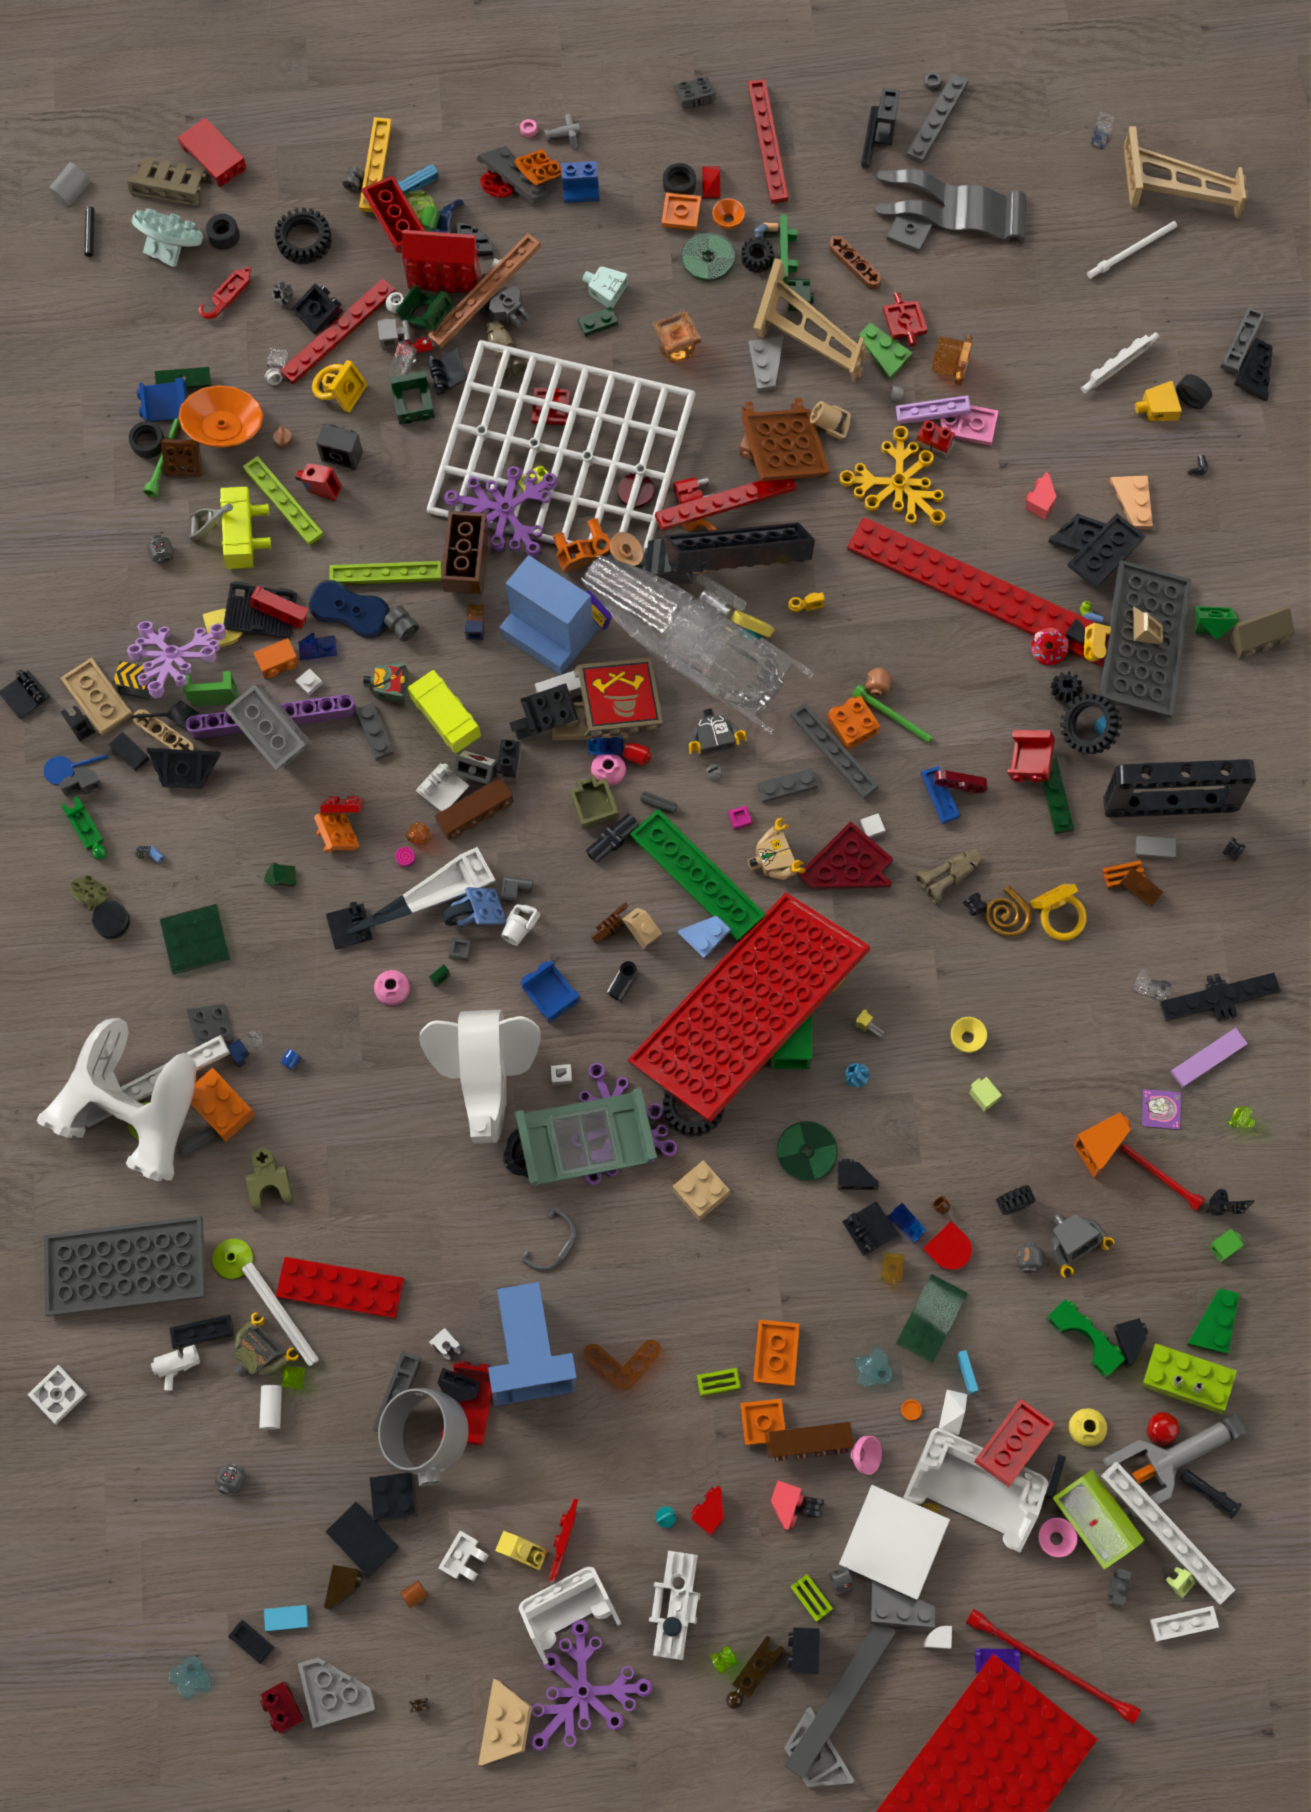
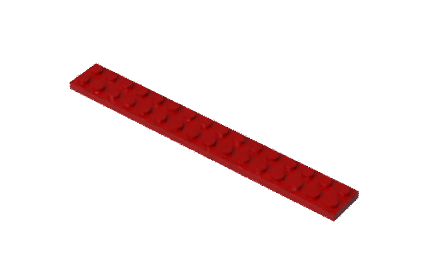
[847,517,1108,667]

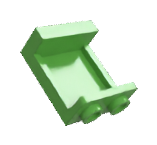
[182,671,238,707]

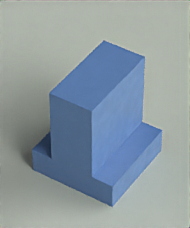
[499,555,600,675]
[488,1282,577,1406]

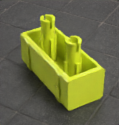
[220,487,271,569]
[408,670,481,754]

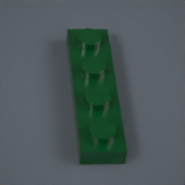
[1042,758,1074,834]

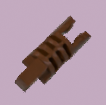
[590,902,628,943]

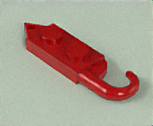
[199,267,251,319]
[549,1498,579,1583]

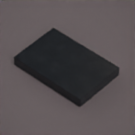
[325,1502,400,1578]

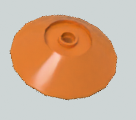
[178,385,263,448]

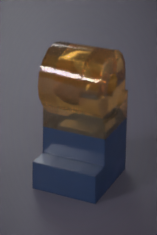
[465,604,484,640]

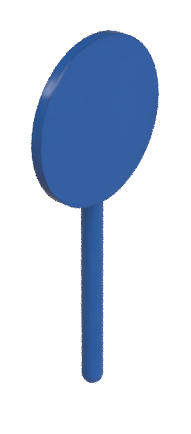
[44,754,109,785]

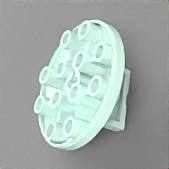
[132,208,203,267]

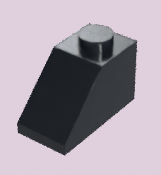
[837,1158,879,1190]
[1113,1318,1148,1368]

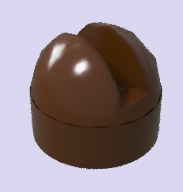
[932,1196,950,1214]

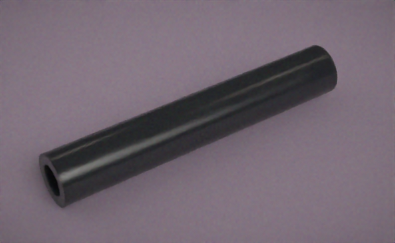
[84,206,95,257]

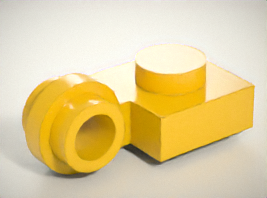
[788,592,825,612]

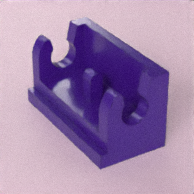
[975,1648,1020,1674]

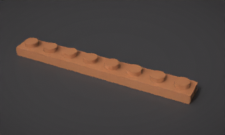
[428,233,542,349]

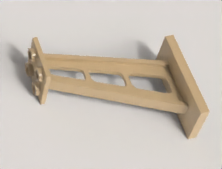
[1124,126,1248,219]
[753,259,868,383]

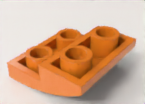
[514,149,562,185]

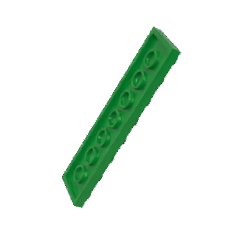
[630,809,766,942]

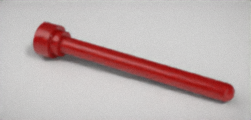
[1121,1144,1205,1212]

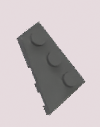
[870,1580,935,1630]

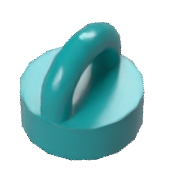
[656,1506,676,1528]

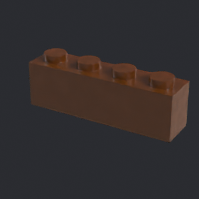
[435,777,514,840]
[765,1422,854,1462]

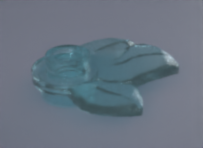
[854,1346,893,1387]
[168,1656,210,1699]

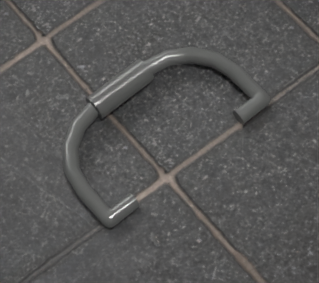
[521,1207,576,1271]

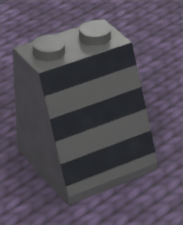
[643,538,693,583]

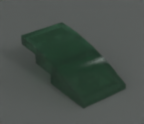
[896,1274,968,1364]

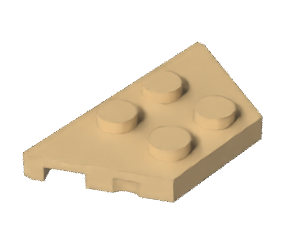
[478,1679,532,1766]

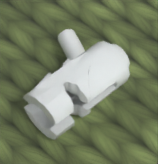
[151,1345,200,1390]

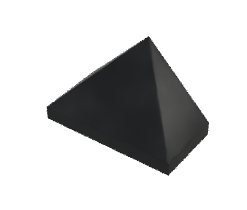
[437,1368,481,1403]

